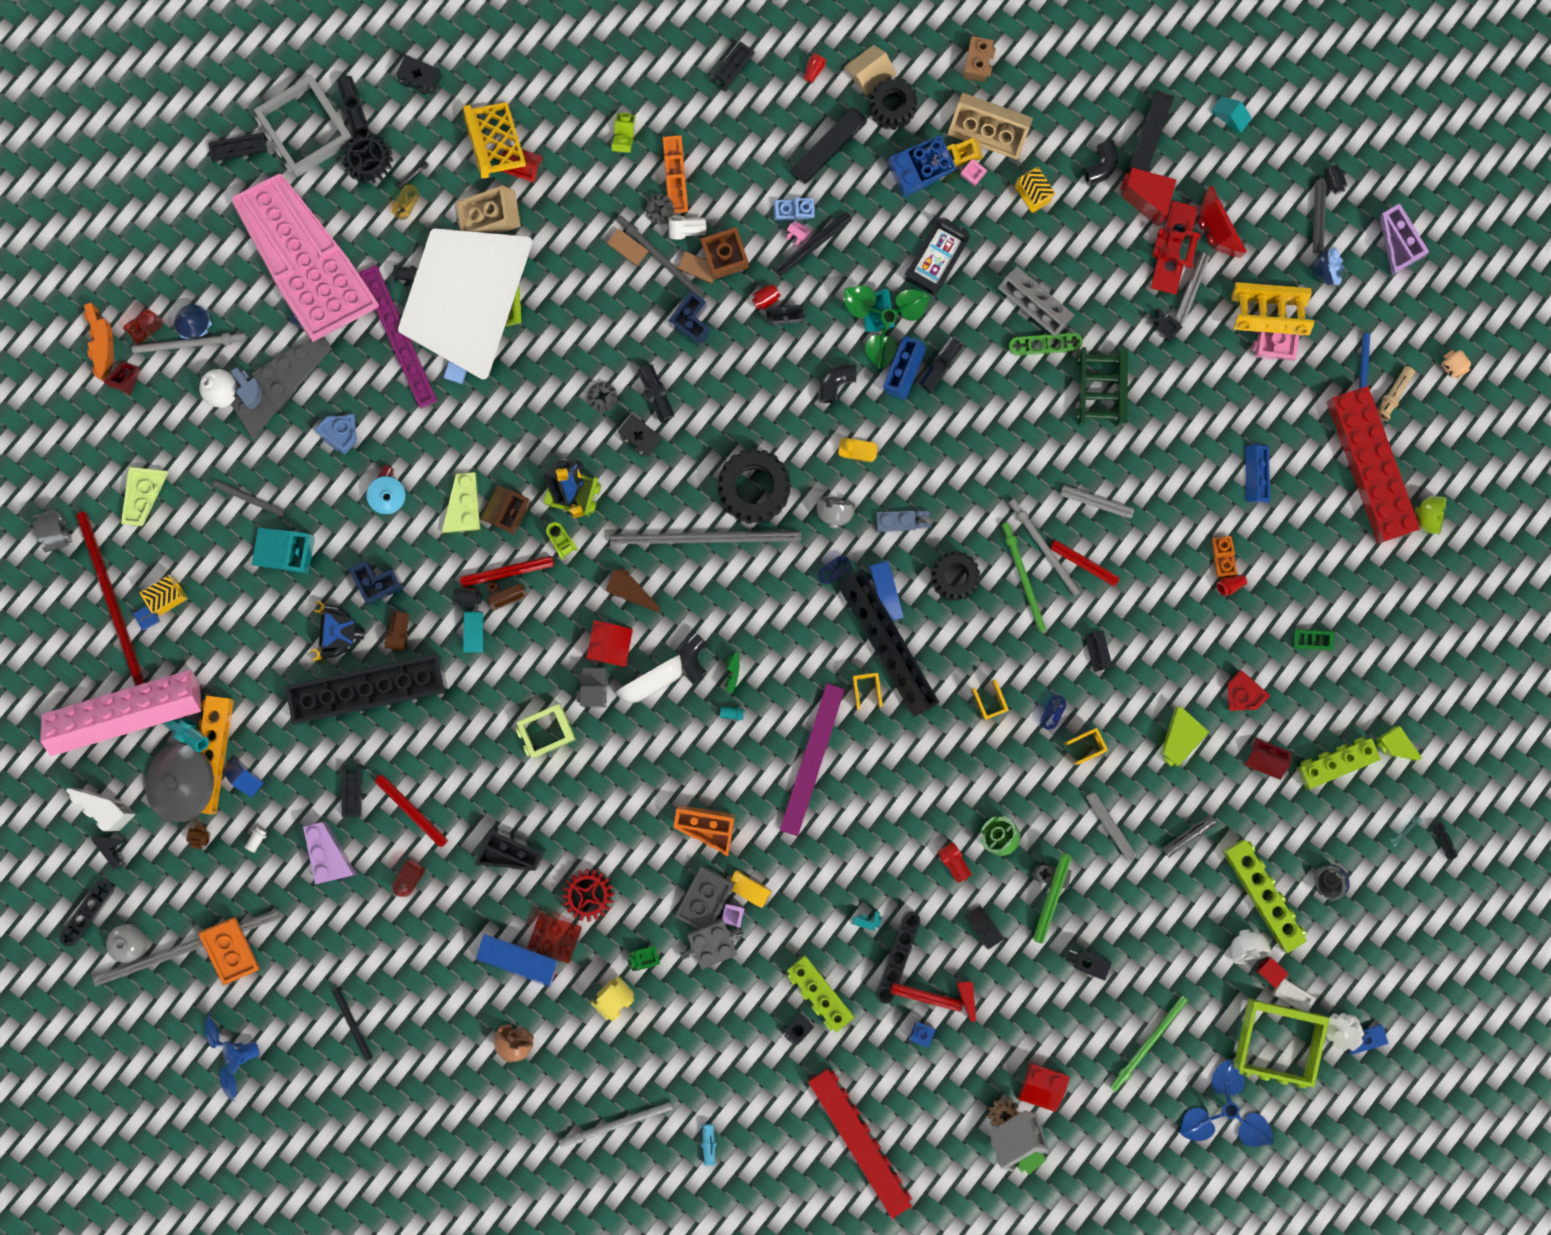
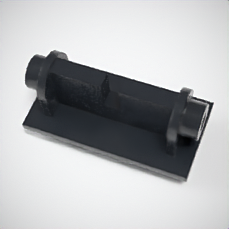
[766,305,805,326]
[1085,631,1113,672]

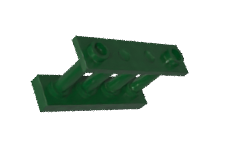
[1076,347,1128,427]

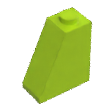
[1160,706,1209,767]

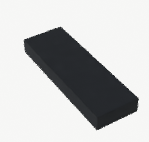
[208,132,268,162]

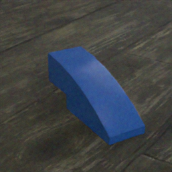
[869,561,904,621]

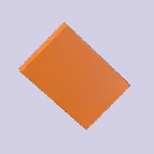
[198,917,260,985]

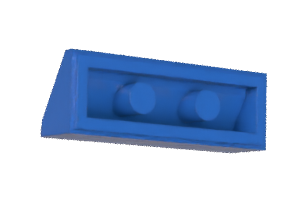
[1245,444,1270,503]

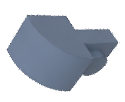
[231,367,262,410]

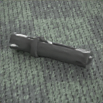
[1162,814,1217,858]

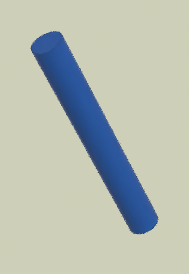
[1359,333,1371,389]

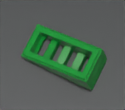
[1294,629,1334,651]

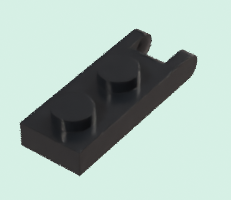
[710,41,755,92]
[341,764,363,817]

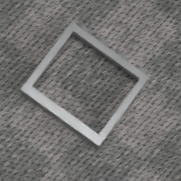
[254,74,354,177]

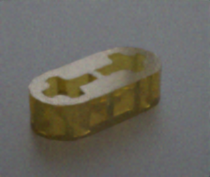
[392,185,420,220]

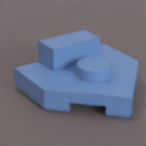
[314,414,357,455]

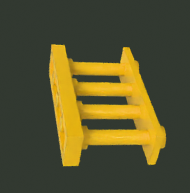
[1231,282,1314,336]

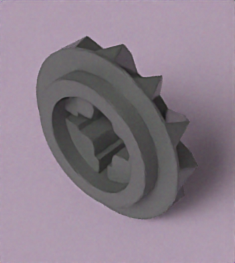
[644,194,674,225]
[587,382,618,412]

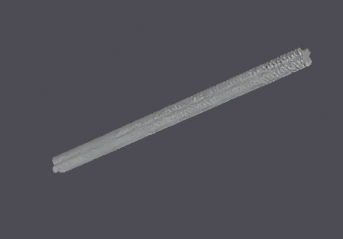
[610,531,801,545]
[93,909,281,986]

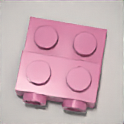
[1252,331,1299,361]

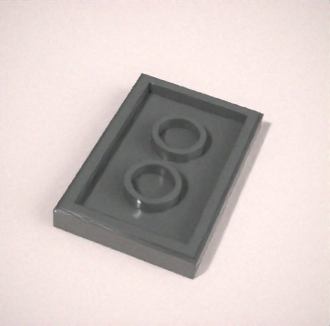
[674,865,735,929]

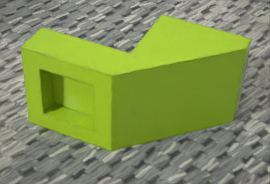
[612,112,636,153]

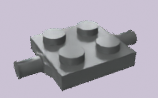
[680,918,744,970]

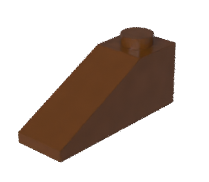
[605,568,661,614]

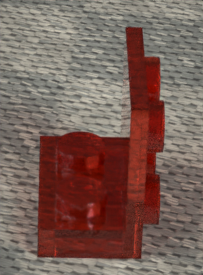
[527,912,582,963]

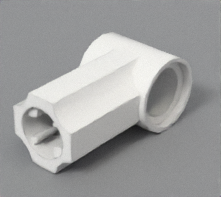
[669,216,706,239]

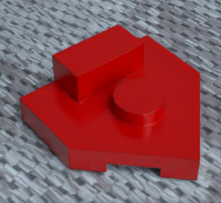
[1228,669,1270,711]

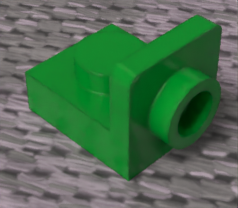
[627,945,660,971]

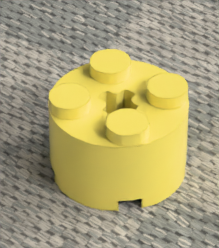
[590,975,635,1022]

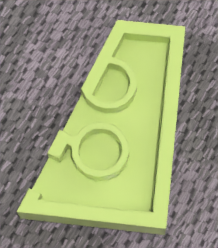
[121,467,169,527]

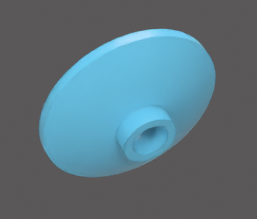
[367,476,405,514]

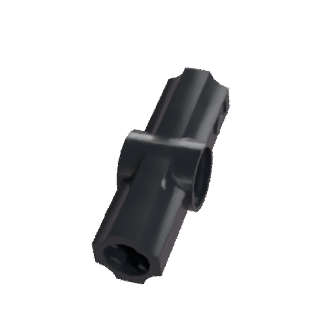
[336,75,369,135]
[918,337,963,393]
[638,364,675,423]

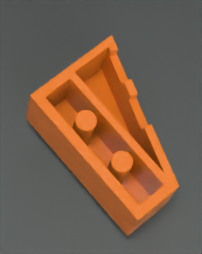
[673,805,735,856]

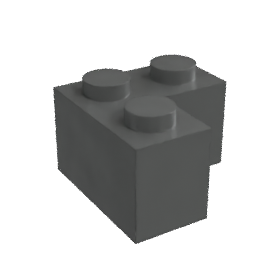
[577,668,607,708]

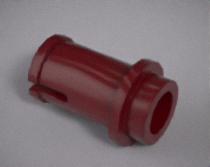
[377,464,394,478]

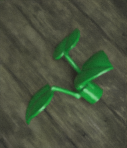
[844,286,930,369]

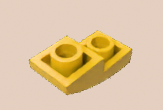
[731,870,772,908]

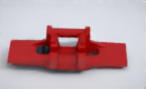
[1150,201,1201,295]

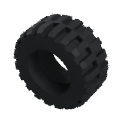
[718,448,790,524]

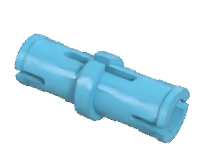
[701,1124,717,1166]

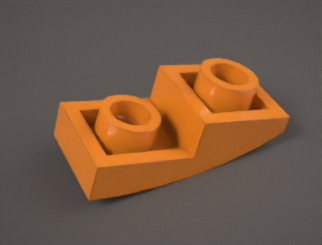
[1212,536,1238,579]

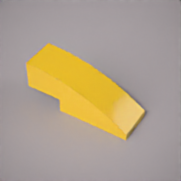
[947,138,984,168]

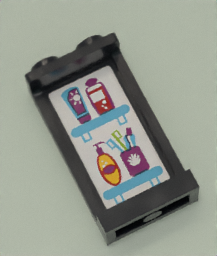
[903,217,971,298]

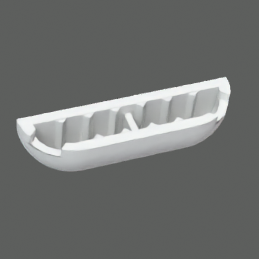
[616,655,683,703]

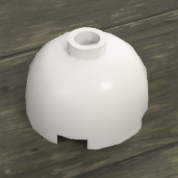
[199,369,239,408]
[1231,929,1271,964]

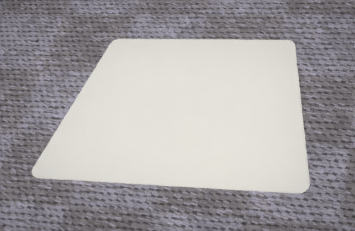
[398,229,532,379]

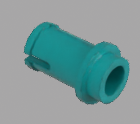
[720,706,744,722]

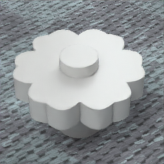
[1326,1013,1364,1051]

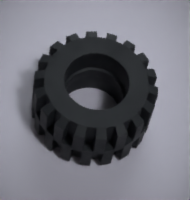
[869,77,918,130]
[931,551,980,601]

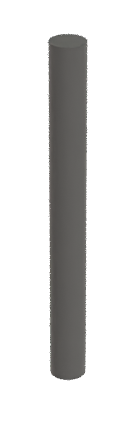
[212,480,285,517]

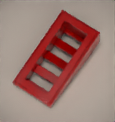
[956,980,976,1022]

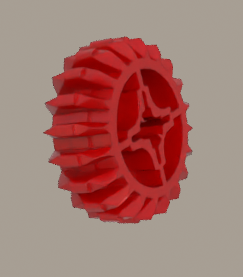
[562,869,615,922]

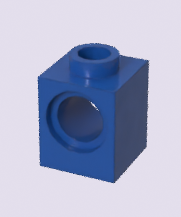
[909,1020,936,1048]

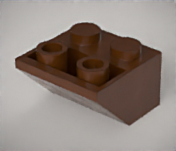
[480,485,532,536]

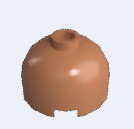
[494,1025,534,1062]

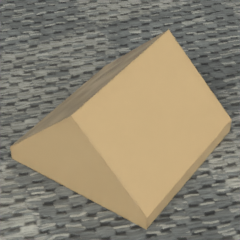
[844,45,896,97]

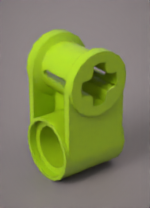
[546,522,578,560]

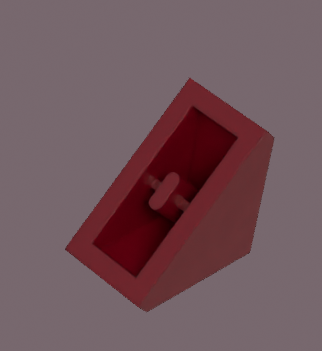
[104,361,140,395]

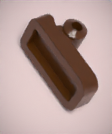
[487,583,527,610]

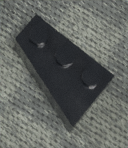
[475,826,547,871]

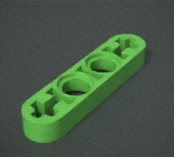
[1008,333,1083,356]

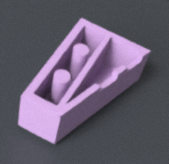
[1380,204,1429,275]
[303,822,358,884]

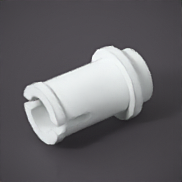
[244,826,267,853]

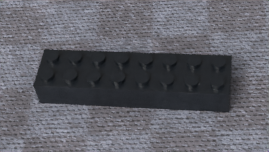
[285,654,448,725]

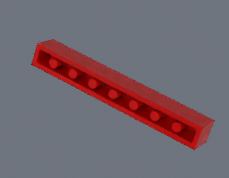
[808,1068,913,1219]

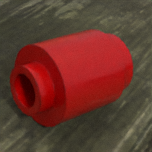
[752,284,781,310]

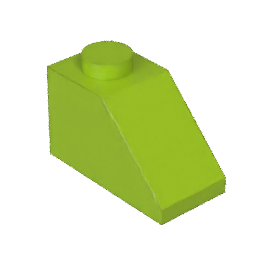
[1375,726,1422,761]

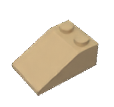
[456,185,520,234]

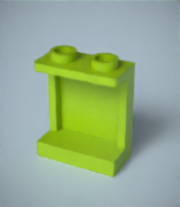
[544,475,602,517]

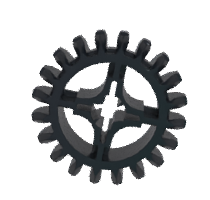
[342,132,393,184]

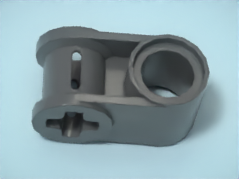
[1032,865,1072,889]

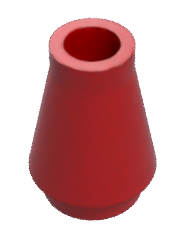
[803,53,827,84]
[1217,574,1247,596]

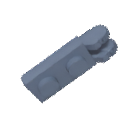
[876,511,931,532]

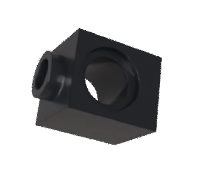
[784,1012,814,1045]

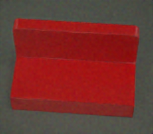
[500,145,543,183]

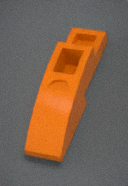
[84,303,114,382]

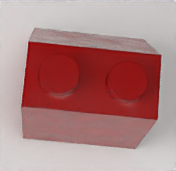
[1120,168,1177,226]

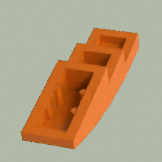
[663,135,688,213]

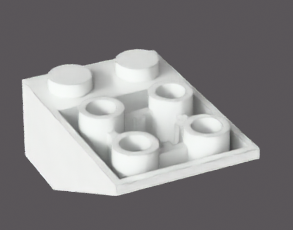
[66,788,136,831]

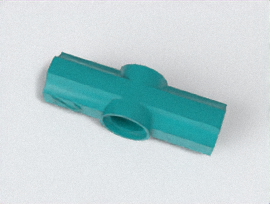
[162,717,209,752]

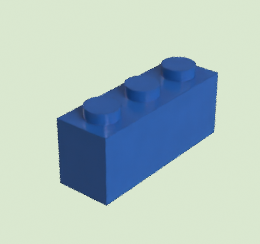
[883,336,926,400]

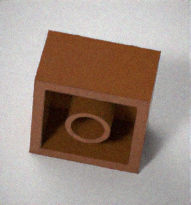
[701,227,749,280]

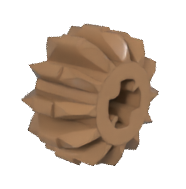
[987,1098,1021,1128]

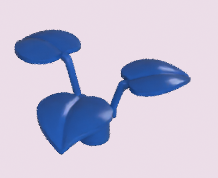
[205,1014,259,1102]
[1180,1059,1273,1147]

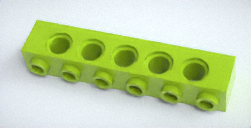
[1222,839,1307,953]

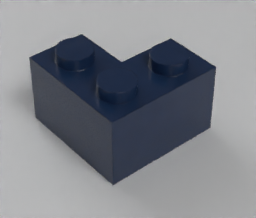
[668,291,711,348]
[349,561,404,606]

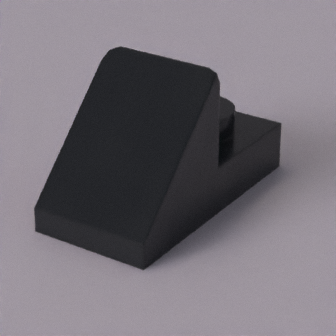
[91,836,126,870]

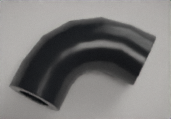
[1084,140,1118,186]
[818,364,856,404]
[679,631,708,685]

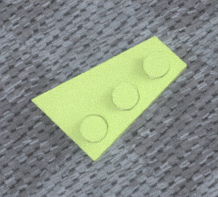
[442,472,481,533]

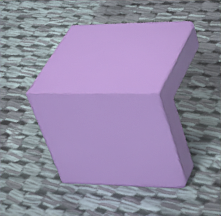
[722,903,745,927]

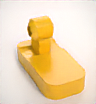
[838,437,878,462]

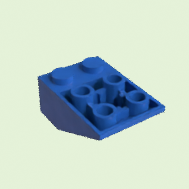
[888,135,956,197]

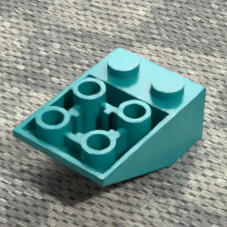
[251,528,315,575]

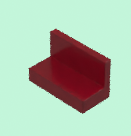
[1245,738,1292,780]

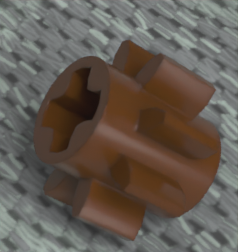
[186,825,210,849]

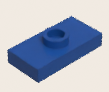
[1348,1024,1389,1055]

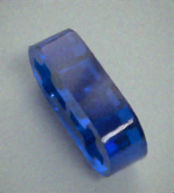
[818,556,850,585]
[1040,695,1067,730]

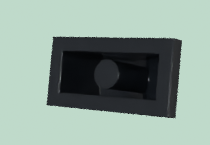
[964,905,1004,950]

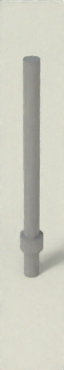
[132,333,247,353]
[1009,499,1080,596]
[558,1102,673,1147]

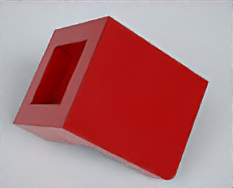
[1254,957,1288,988]

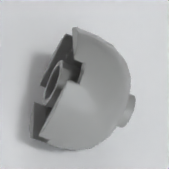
[817,497,856,528]
[106,924,148,963]

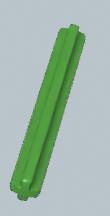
[1033,853,1072,944]

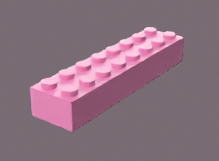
[40,670,201,757]

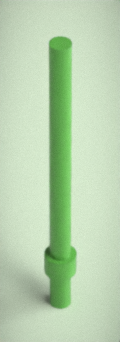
[1002,522,1046,633]
[1110,996,1188,1092]

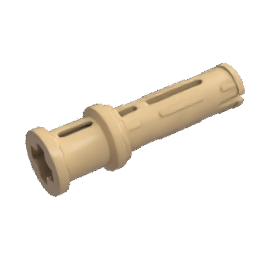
[1377,366,1415,421]

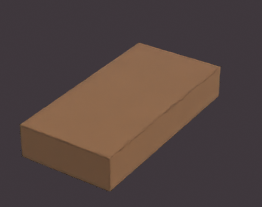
[607,229,648,266]
[677,251,714,284]

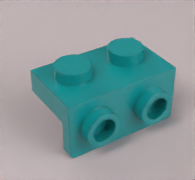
[863,289,895,333]

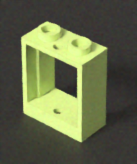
[516,704,576,758]

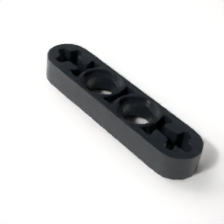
[60,880,114,947]

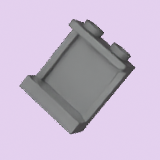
[989,1110,1049,1171]

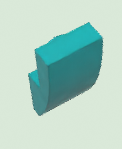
[463,611,483,653]

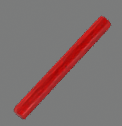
[460,556,554,587]
[375,775,448,847]

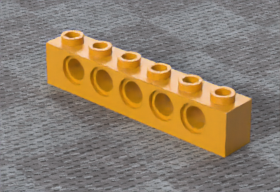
[199,696,234,814]

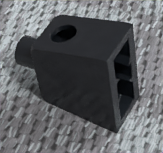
[1066,950,1112,981]

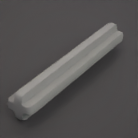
[1175,253,1210,324]
[1060,486,1134,518]
[1086,792,1136,860]

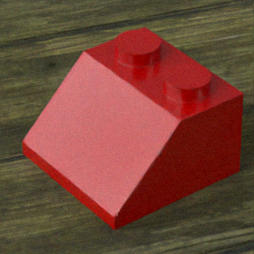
[586,621,633,667]
[1018,1062,1070,1112]

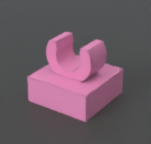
[960,159,987,187]
[787,221,811,245]

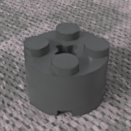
[32,509,73,553]

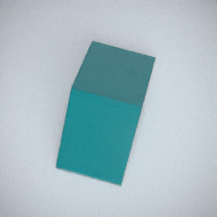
[1211,97,1252,134]

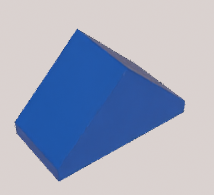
[222,758,264,797]

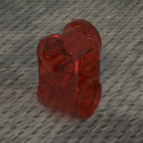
[123,310,162,345]
[393,859,426,897]

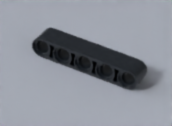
[1126,90,1174,173]
[791,107,868,185]
[876,911,921,1004]

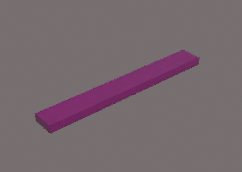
[359,265,438,409]
[780,684,845,836]

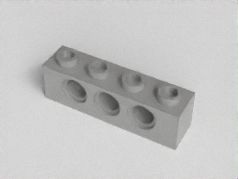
[998,266,1074,337]

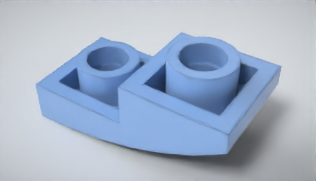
[774,198,815,220]

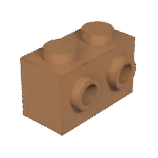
[963,36,996,83]

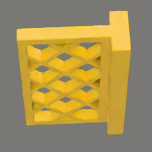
[463,102,526,179]

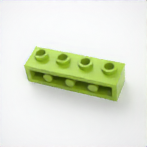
[1296,737,1381,789]
[787,955,855,1033]

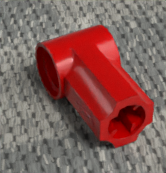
[937,842,972,883]

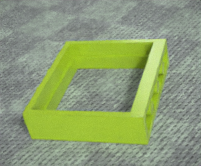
[1233,998,1330,1089]

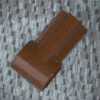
[385,611,410,651]

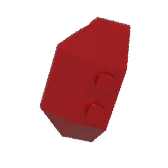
[1197,185,1247,258]

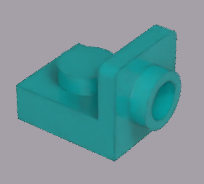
[851,911,882,931]

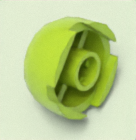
[1415,496,1446,535]

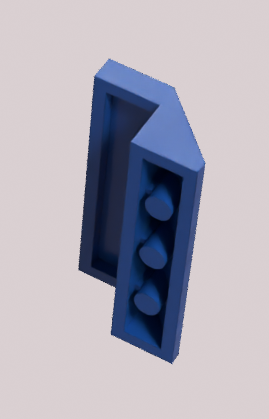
[476,934,558,988]

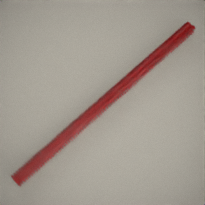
[76,511,146,686]

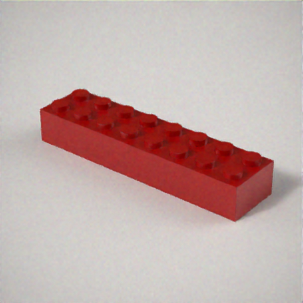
[1326,386,1420,544]

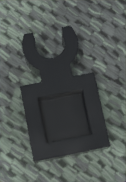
[1148,308,1183,342]

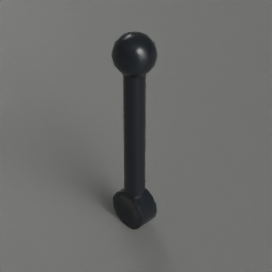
[396,161,429,189]

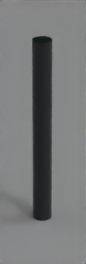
[332,988,373,1061]

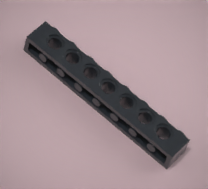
[837,569,940,717]

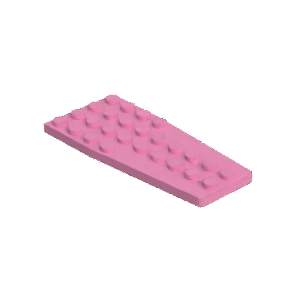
[232,174,379,342]

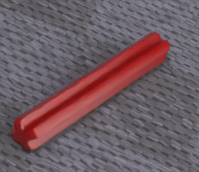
[1050,540,1120,586]
[890,983,963,1012]

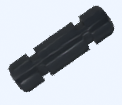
[1433,823,1458,860]

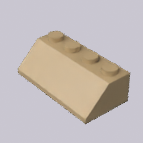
[947,93,1033,160]

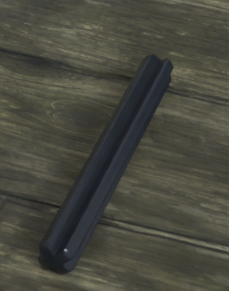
[775,212,852,276]

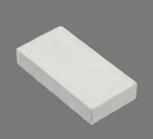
[1272,979,1316,1012]

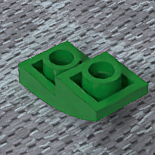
[724,652,740,694]

